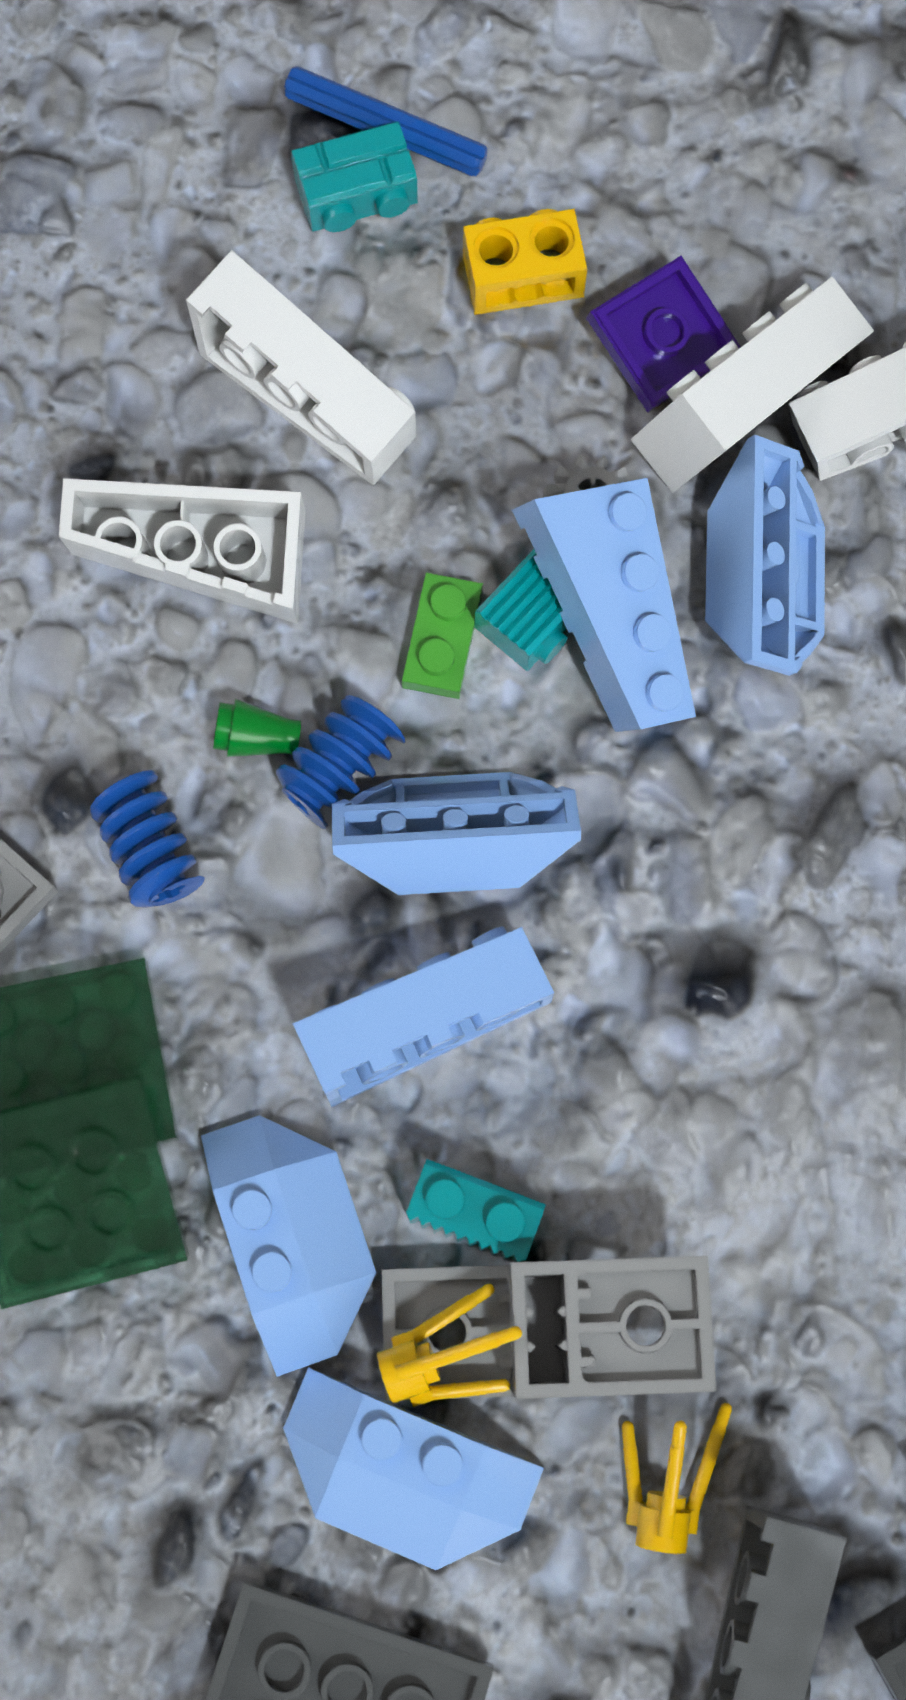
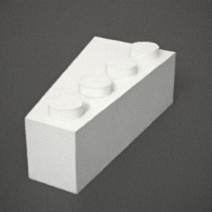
[186,250,416,486]
[789,342,906,481]
[59,478,306,624]

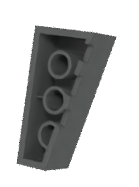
[704,1505,847,1700]

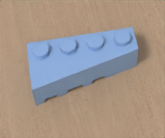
[512,478,696,732]
[292,926,554,1107]

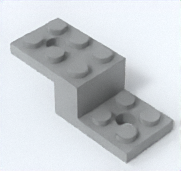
[382,1256,717,1401]

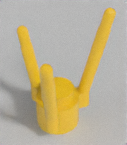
[377,1284,522,1407]
[621,1403,732,1554]

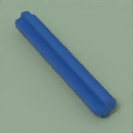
[284,66,487,176]

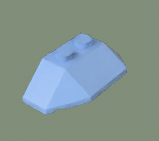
[705,435,825,676]
[332,772,581,895]
[201,1115,376,1377]
[283,1368,544,1570]

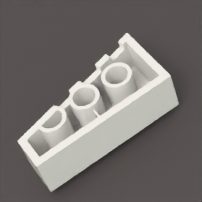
[631,276,874,493]

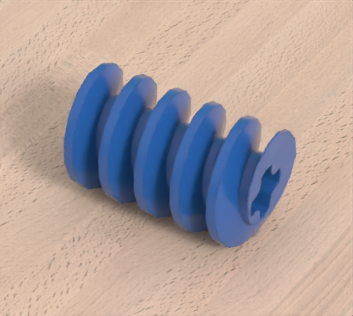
[276,695,406,829]
[90,770,205,908]

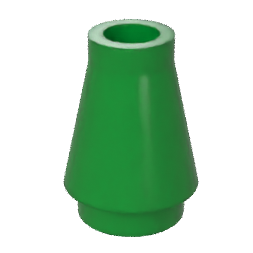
[213,698,301,757]

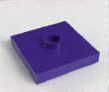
[586,255,741,413]

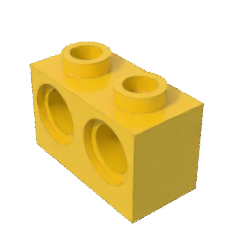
[463,209,587,315]

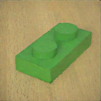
[402,572,483,699]

